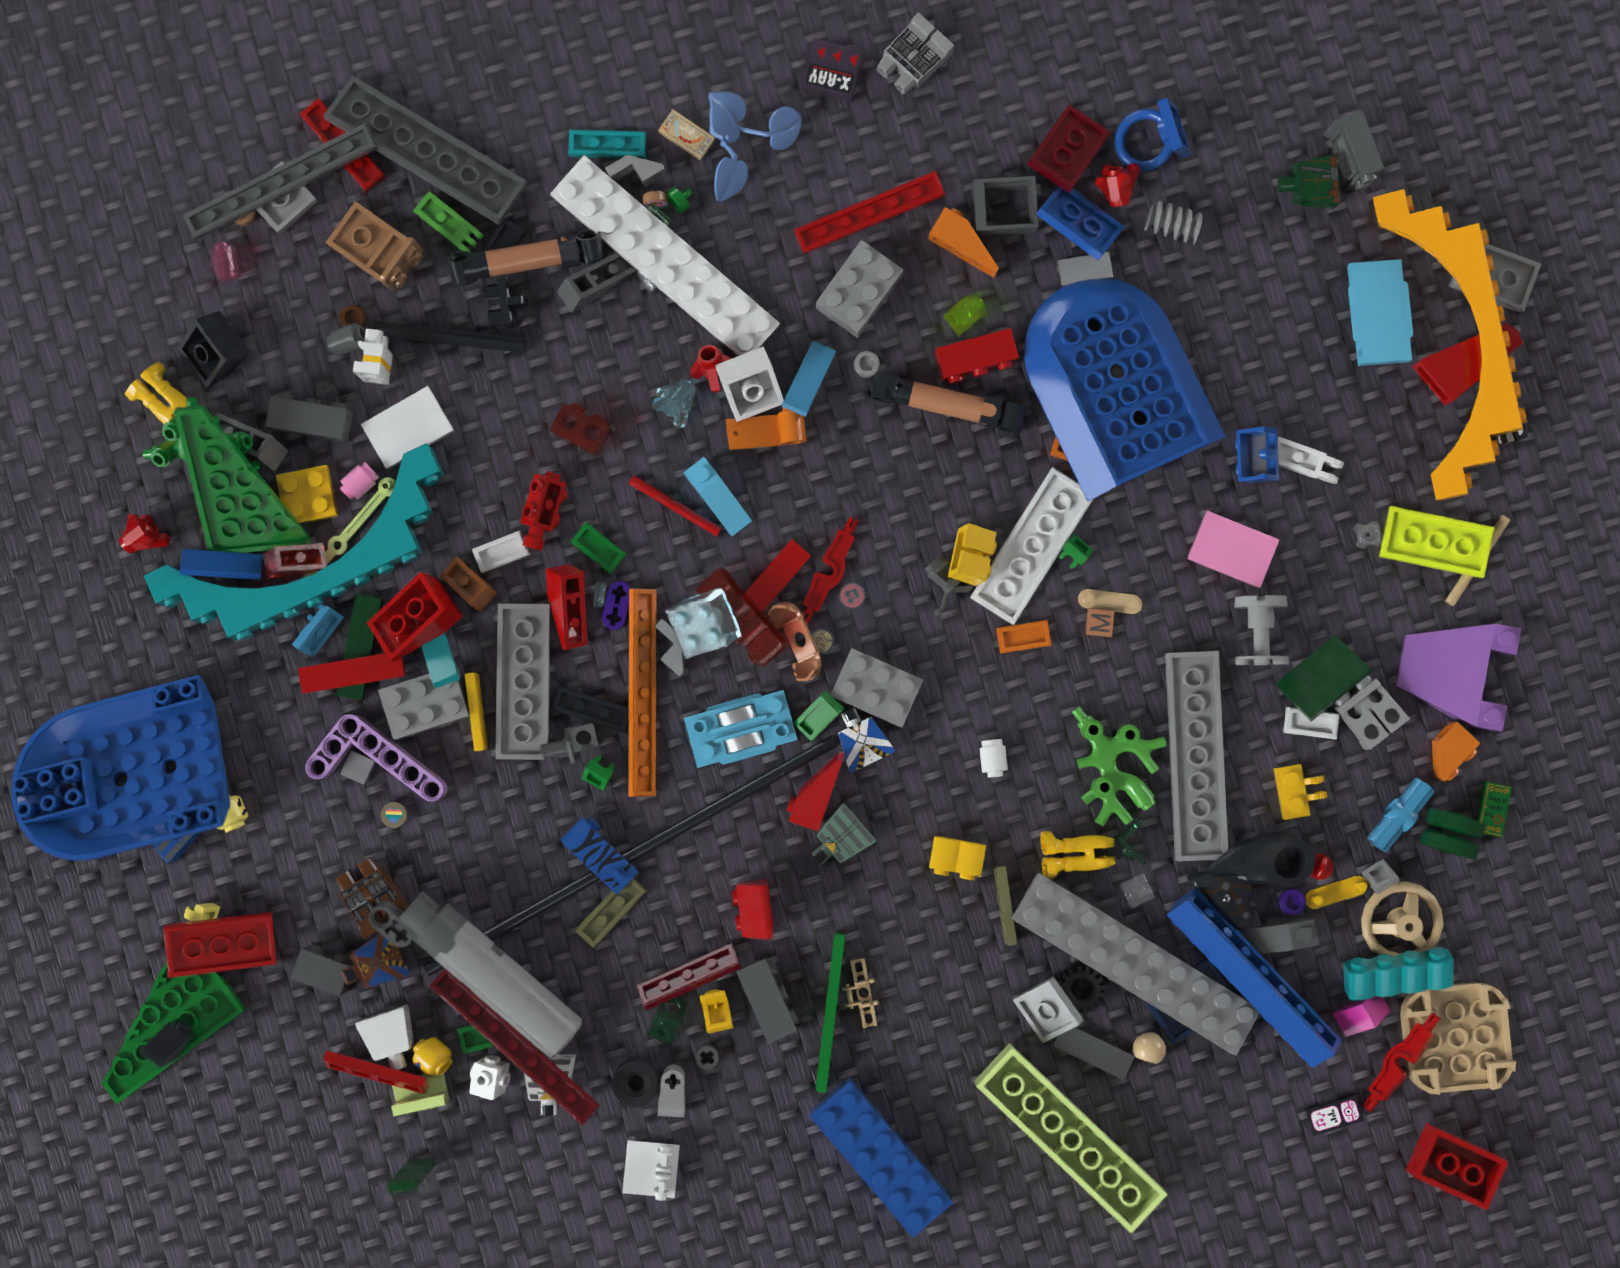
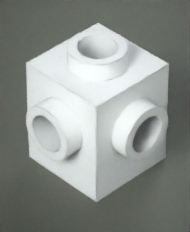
[470,1055,510,1100]

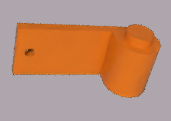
[726,407,807,450]

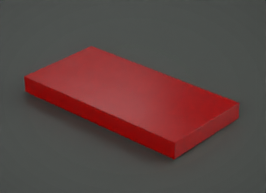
[163,912,277,978]

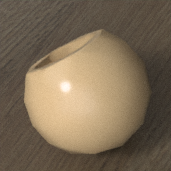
[1133,1032,1166,1064]

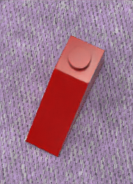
[546,564,588,650]
[787,751,844,831]

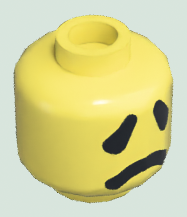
[217,792,248,833]

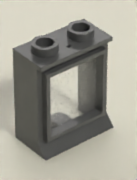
[1322,110,1384,191]

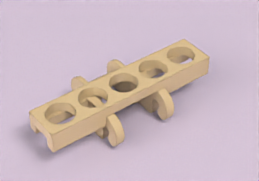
[842,958,879,1028]

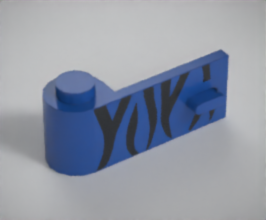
[560,816,639,894]

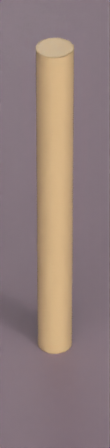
[1445,515,1510,607]

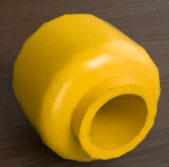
[413,1037,452,1077]

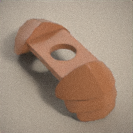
[768,602,822,681]

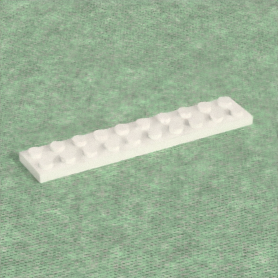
[550,155,780,356]

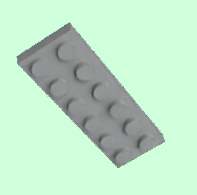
[495,604,551,760]

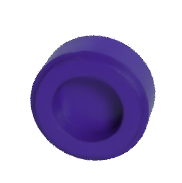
[1278,888,1306,915]

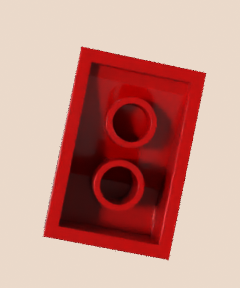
[367,572,463,662]
[732,879,774,939]

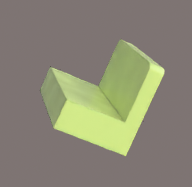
[391,1074,450,1116]

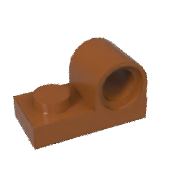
[440,557,498,612]

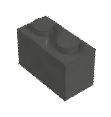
[290,944,353,996]

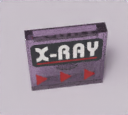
[802,38,863,102]

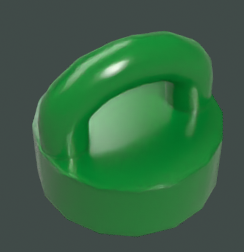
[666,187,693,213]

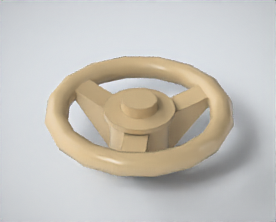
[1361,881,1444,956]

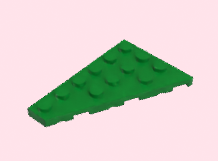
[174,405,312,553]
[101,961,247,1105]

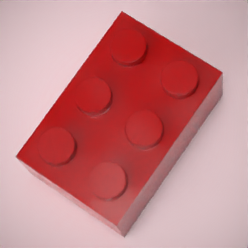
[1406,1122,1508,1210]

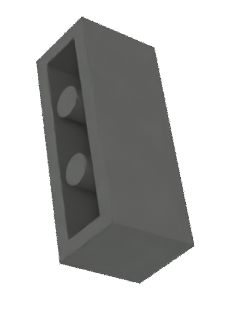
[265,394,353,443]
[736,956,800,1044]

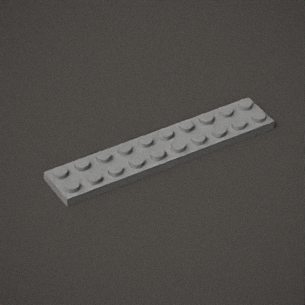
[1012,873,1259,1055]

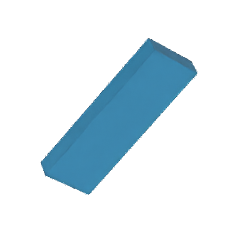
[782,341,836,417]

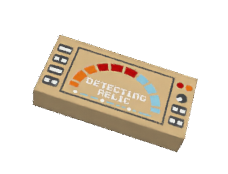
[658,110,715,161]

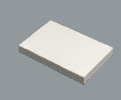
[361,386,454,470]

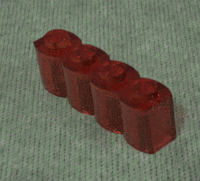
[695,567,790,667]

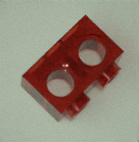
[549,402,612,457]

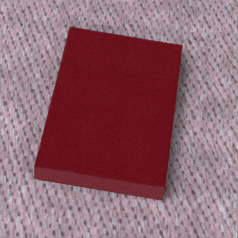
[1027,104,1111,193]

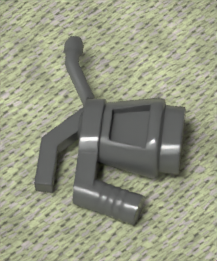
[924,554,974,616]

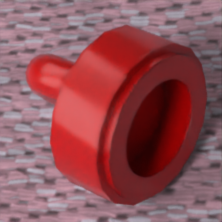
[1310,853,1333,880]

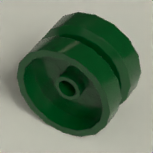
[1419,808,1487,860]

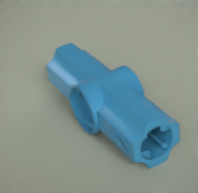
[1367,778,1435,853]

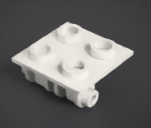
[623,1140,680,1200]

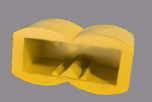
[929,836,986,880]

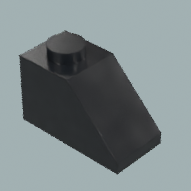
[140,1019,196,1068]

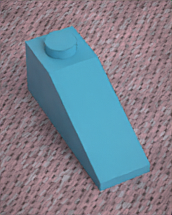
[683,457,752,537]

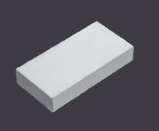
[472,531,530,574]
[1283,707,1340,739]

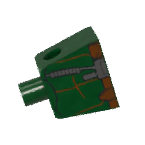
[1277,155,1340,210]

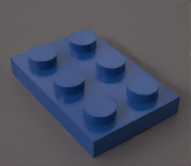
[1036,186,1125,261]

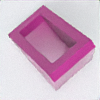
[1332,996,1391,1037]

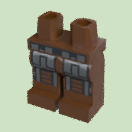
[336,857,409,939]

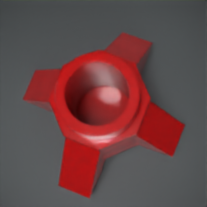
[1095,163,1140,207]
[690,345,732,393]
[119,513,171,554]

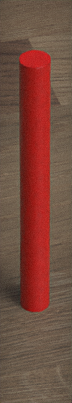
[629,476,722,536]

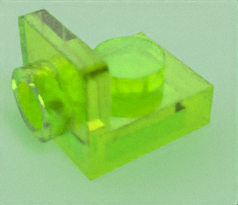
[943,294,988,336]

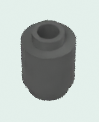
[326,323,366,355]

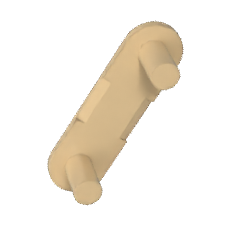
[1078,589,1142,614]

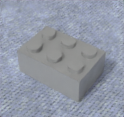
[816,240,903,338]
[831,648,923,728]
[378,667,470,740]

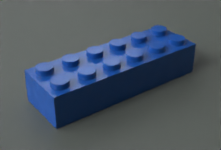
[809,1077,953,1238]

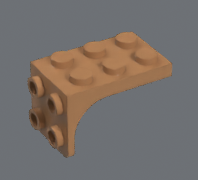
[325,201,424,292]

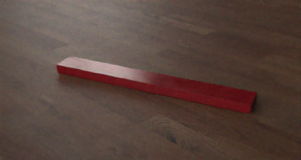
[429,968,600,1126]

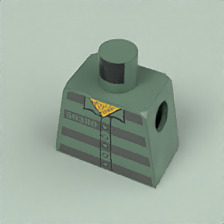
[812,802,876,865]

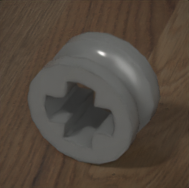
[695,1044,719,1070]

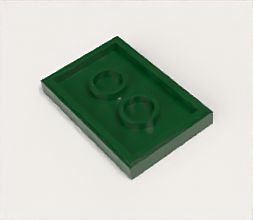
[1275,635,1371,722]

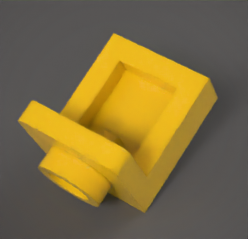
[700,989,734,1034]

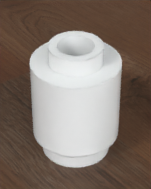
[979,739,1008,778]

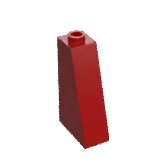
[1412,323,1524,405]

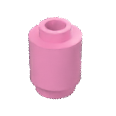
[340,462,379,500]

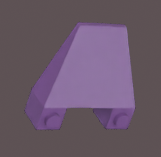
[1395,624,1521,732]

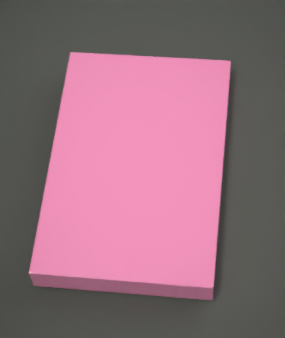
[1187,511,1279,588]

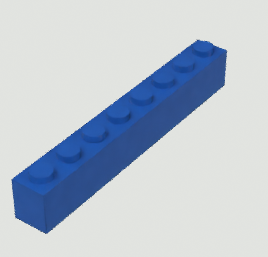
[1167,887,1342,1068]

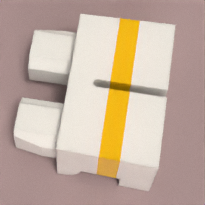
[353,329,393,385]

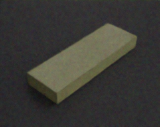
[993,865,1017,946]
[575,877,647,948]

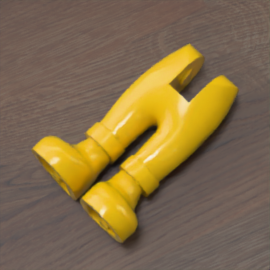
[125,362,187,424]
[1040,831,1116,880]

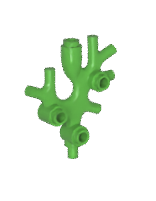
[1072,706,1167,827]

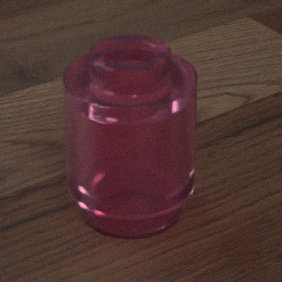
[209,242,240,282]

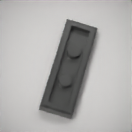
[1052,1027,1135,1080]

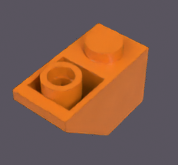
[1432,722,1480,781]

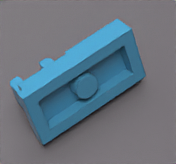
[292,604,344,658]

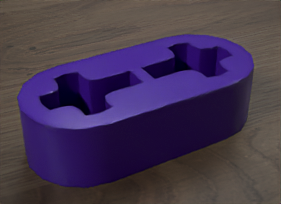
[602,581,631,630]

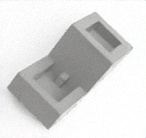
[605,155,667,188]
[655,619,685,677]

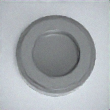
[854,351,880,378]

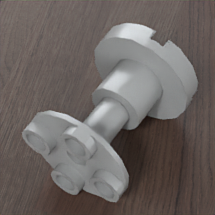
[1234,595,1289,665]

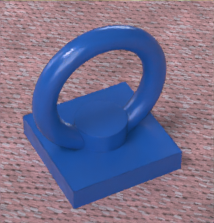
[1115,98,1192,171]

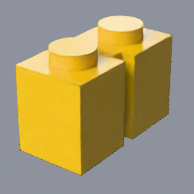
[948,523,997,586]

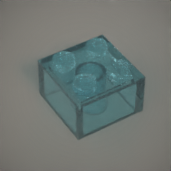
[666,587,742,658]

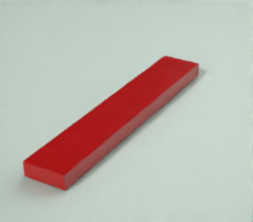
[794,171,945,255]

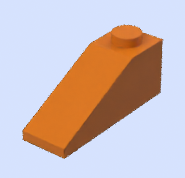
[928,207,999,278]

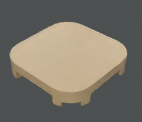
[1400,982,1516,1095]

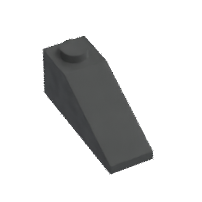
[557,252,638,313]
[216,413,288,472]
[1237,916,1319,954]

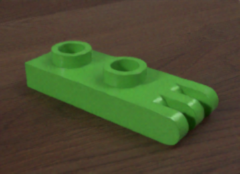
[413,191,484,252]

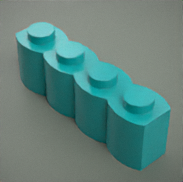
[1344,947,1454,1000]

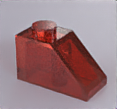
[263,543,327,580]

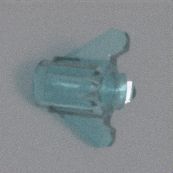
[652,379,697,428]

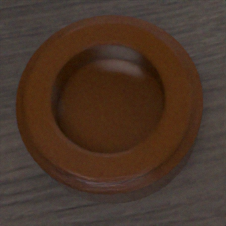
[340,305,367,328]

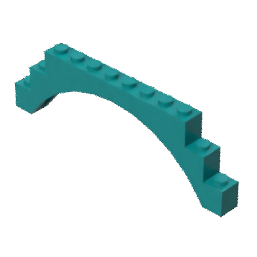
[144,443,444,641]

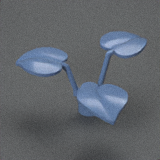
[708,91,801,201]

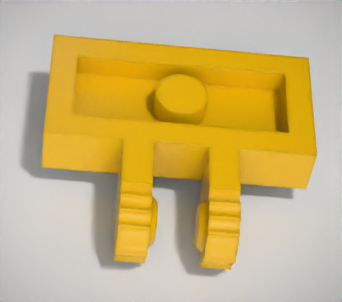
[1273,764,1328,820]

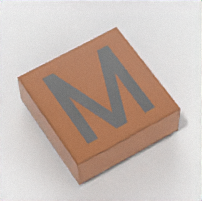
[1085,609,1114,637]

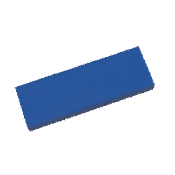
[180,549,263,580]

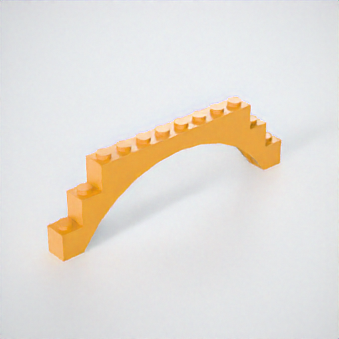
[1373,189,1527,501]

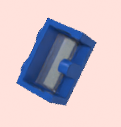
[1235,427,1279,483]

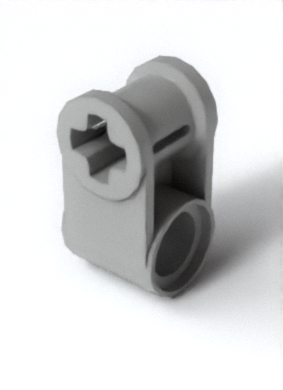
[658,1064,686,1117]

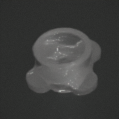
[1354,521,1382,549]

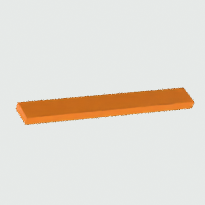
[628,588,656,797]

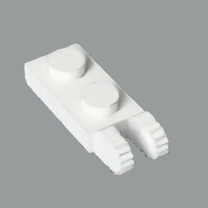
[1278,437,1344,484]

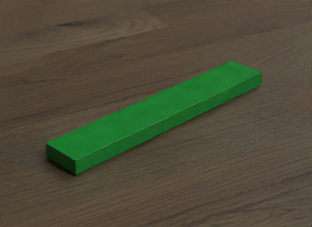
[816,932,845,1093]

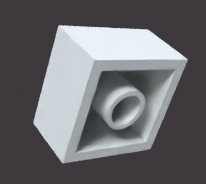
[715,347,784,422]

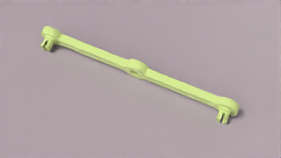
[303,477,396,578]

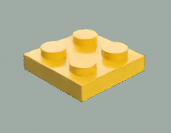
[276,465,338,524]

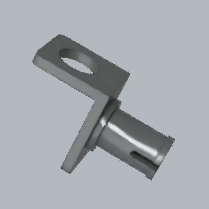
[540,722,598,765]

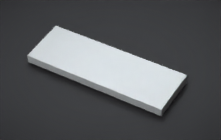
[970,467,1092,625]

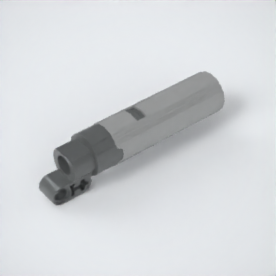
[369,891,582,1058]

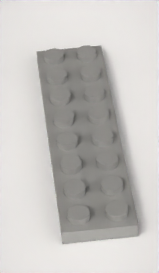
[1165,651,1228,861]

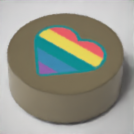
[381,802,408,828]

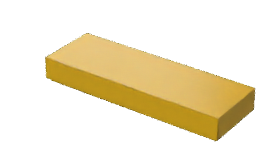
[465,673,488,751]

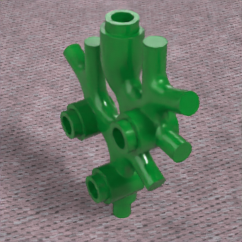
[143,397,260,470]

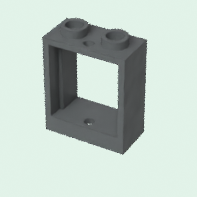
[971,176,1042,236]

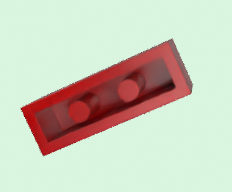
[934,328,1019,384]

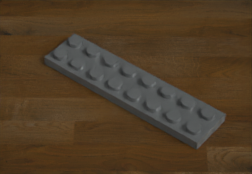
[324,75,527,225]

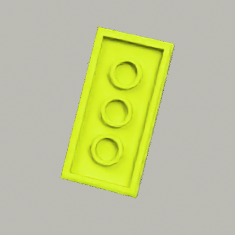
[1379,506,1495,578]

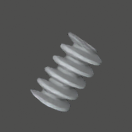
[1144,200,1202,245]

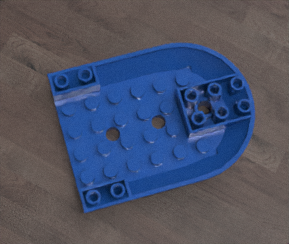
[1024,278,1226,502]
[11,675,230,861]

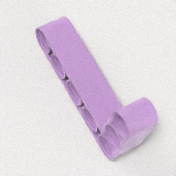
[305,714,448,801]

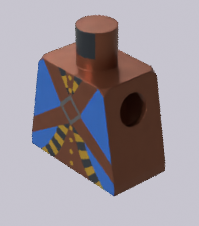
[341,933,410,988]

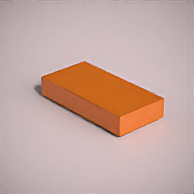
[996,620,1052,654]

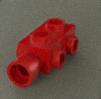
[520,471,567,551]

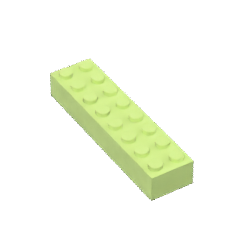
[974,1043,1168,1233]

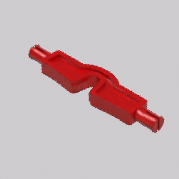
[802,517,859,625]
[1362,1012,1441,1112]

